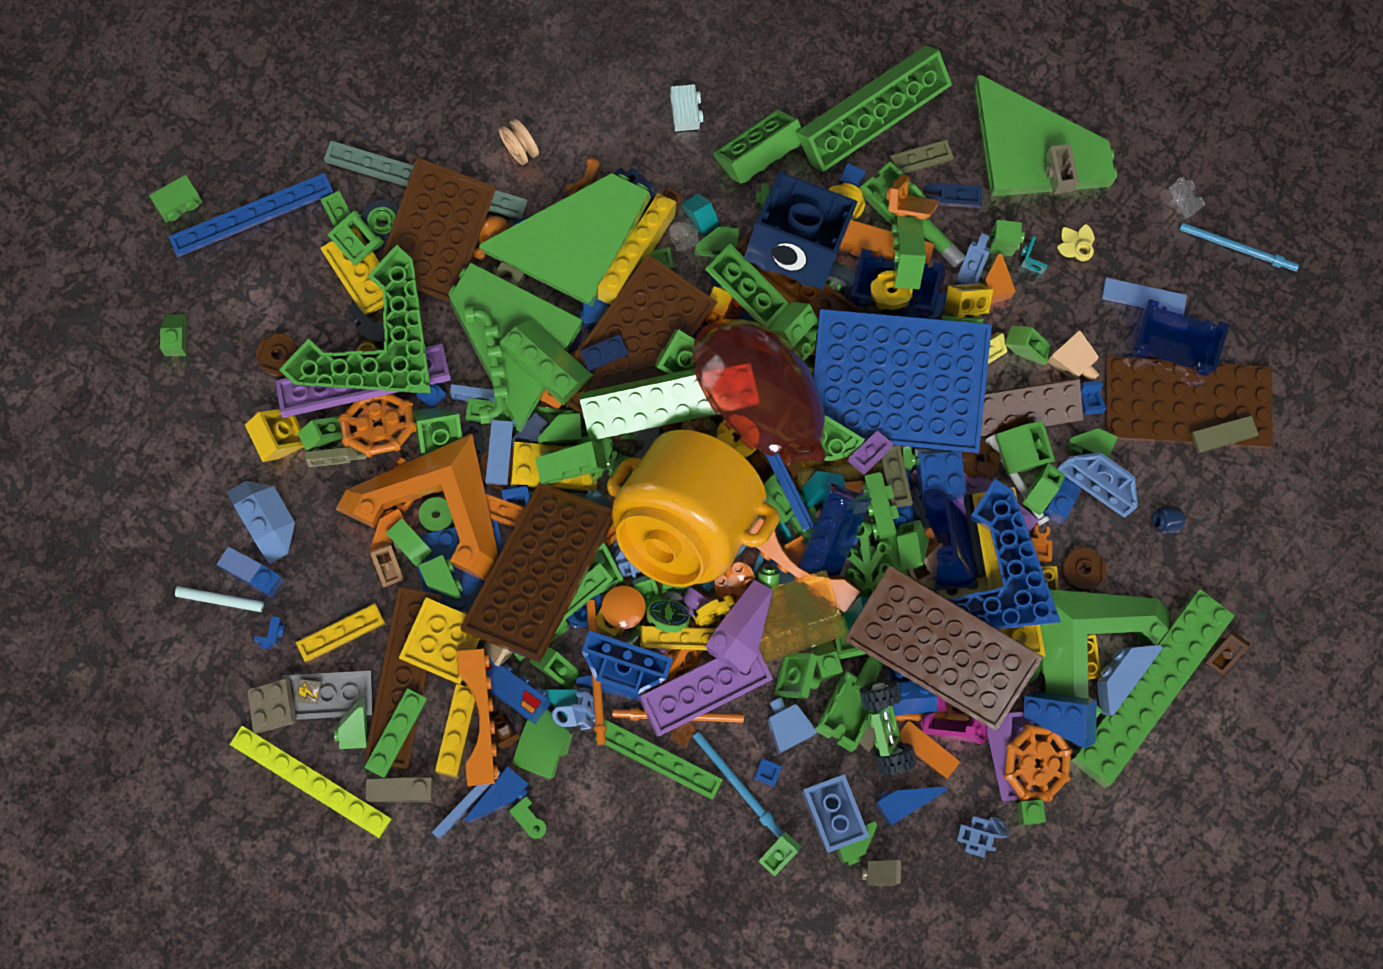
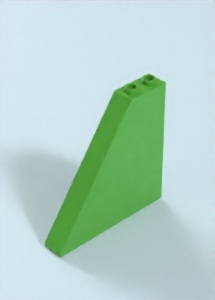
[974,75,1117,197]
[479,173,651,307]
[448,263,582,432]

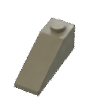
[365,778,433,803]
[861,860,901,887]

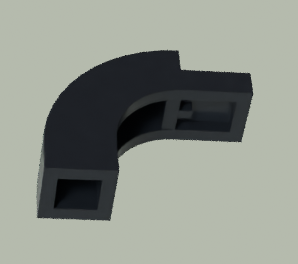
[348,303,423,348]

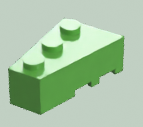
[891,216,926,289]
[535,440,608,484]

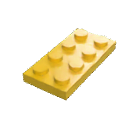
[320,227,384,316]
[511,442,597,492]

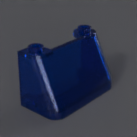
[851,249,946,319]
[1133,299,1230,376]
[923,489,977,591]

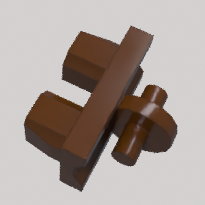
[489,709,520,749]

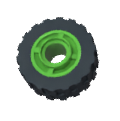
[360,199,399,248]

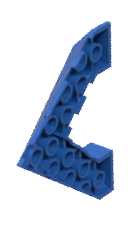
[949,479,1061,629]

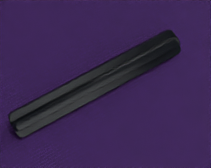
[964,494,987,578]

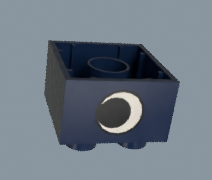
[744,171,858,290]

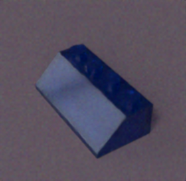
[798,483,872,575]

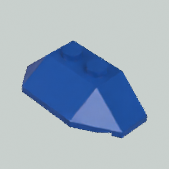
[582,631,673,694]

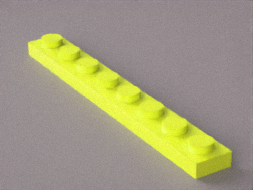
[229,726,392,838]

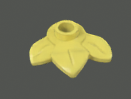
[1057,224,1095,261]

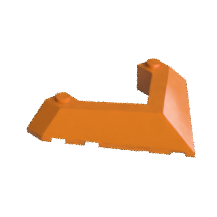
[336,434,499,581]

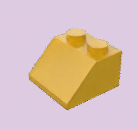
[245,409,304,462]

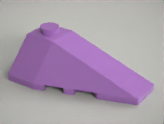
[705,580,773,675]
[987,710,1034,801]

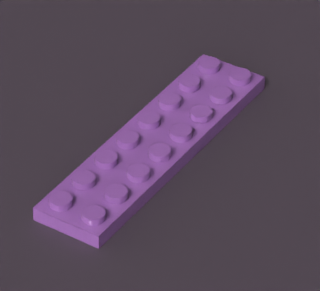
[276,344,451,418]

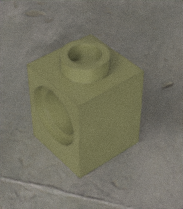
[492,262,525,288]

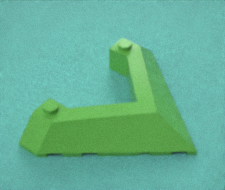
[279,245,431,394]
[1040,590,1171,740]

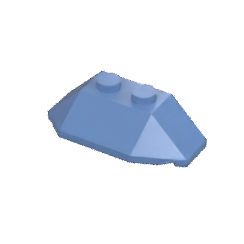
[1057,452,1138,518]
[227,481,295,565]
[1097,645,1163,716]

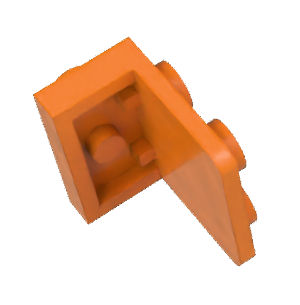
[887,175,939,219]

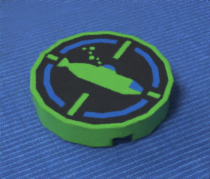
[646,600,691,632]

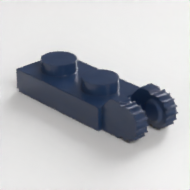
[924,183,982,208]

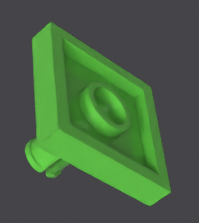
[774,653,820,698]

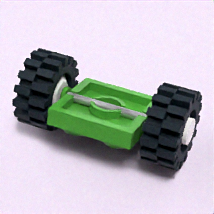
[859,679,917,775]

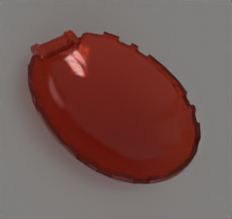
[692,318,826,465]

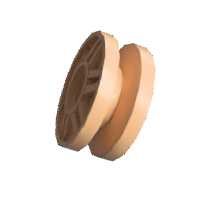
[499,118,539,165]

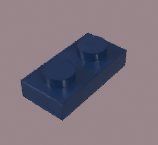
[580,334,628,372]

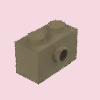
[1045,144,1079,194]

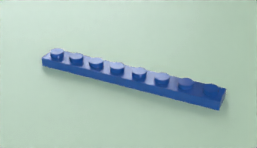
[168,173,333,257]

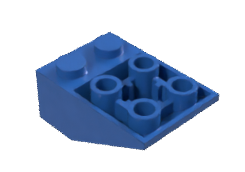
[887,666,938,715]

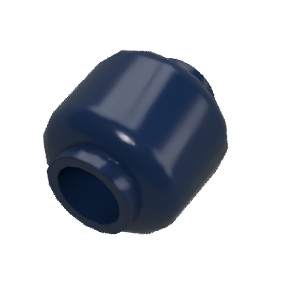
[1152,506,1186,534]

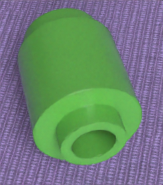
[757,566,780,600]

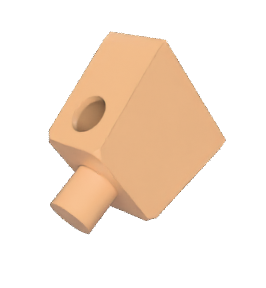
[1048,330,1100,381]

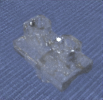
[1168,177,1205,219]

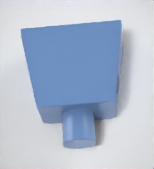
[767,698,818,754]

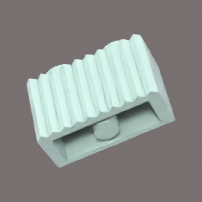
[670,84,703,131]

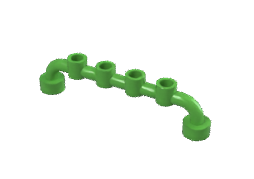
[464,306,508,424]

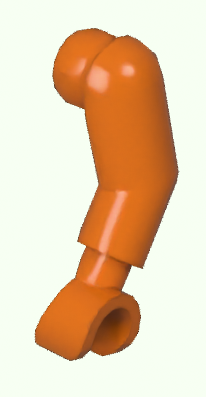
[564,158,601,195]

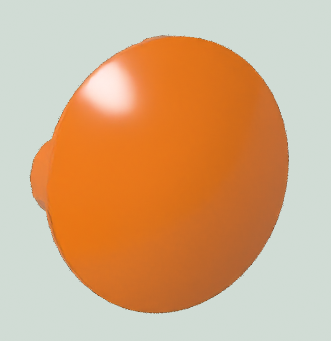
[713,561,755,603]
[602,586,645,629]

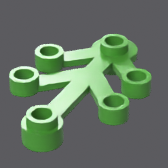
[843,521,894,598]

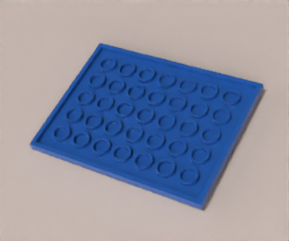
[811,309,992,453]

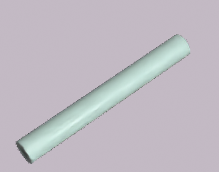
[175,586,264,612]

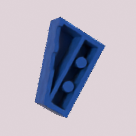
[1024,691,1097,748]

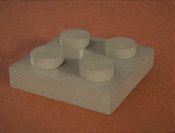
[247,679,296,734]

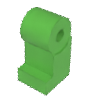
[509,797,546,839]

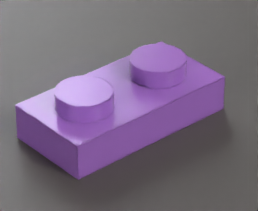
[848,431,893,475]

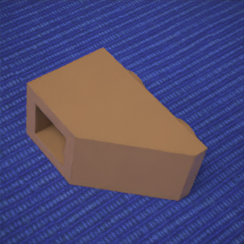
[907,541,950,583]

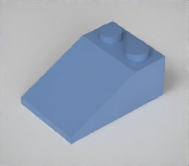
[802,774,869,853]

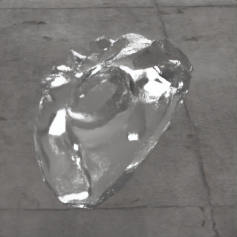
[669,222,699,252]

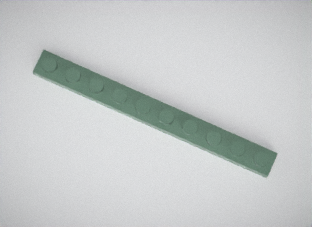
[324,141,528,220]

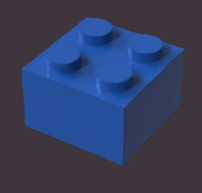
[916,451,966,501]

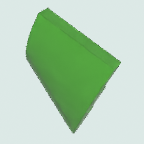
[512,709,573,779]

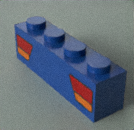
[484,653,551,725]

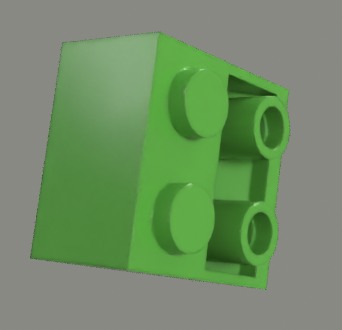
[767,302,819,364]
[995,421,1055,475]

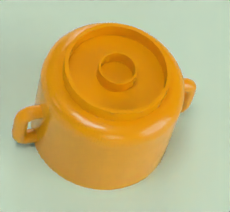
[607,430,780,587]

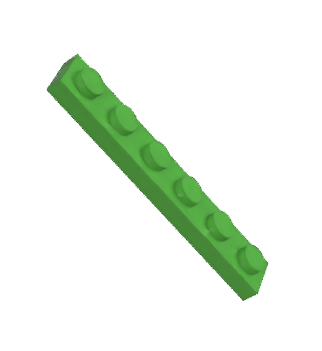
[595,720,723,800]

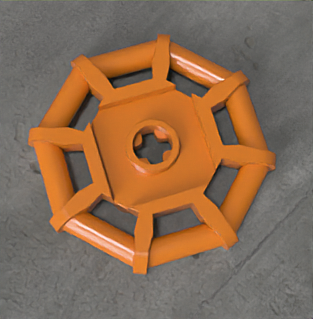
[338,394,417,457]
[1003,723,1073,803]

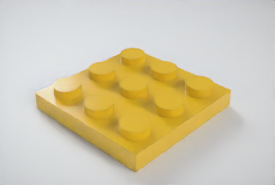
[399,597,480,685]

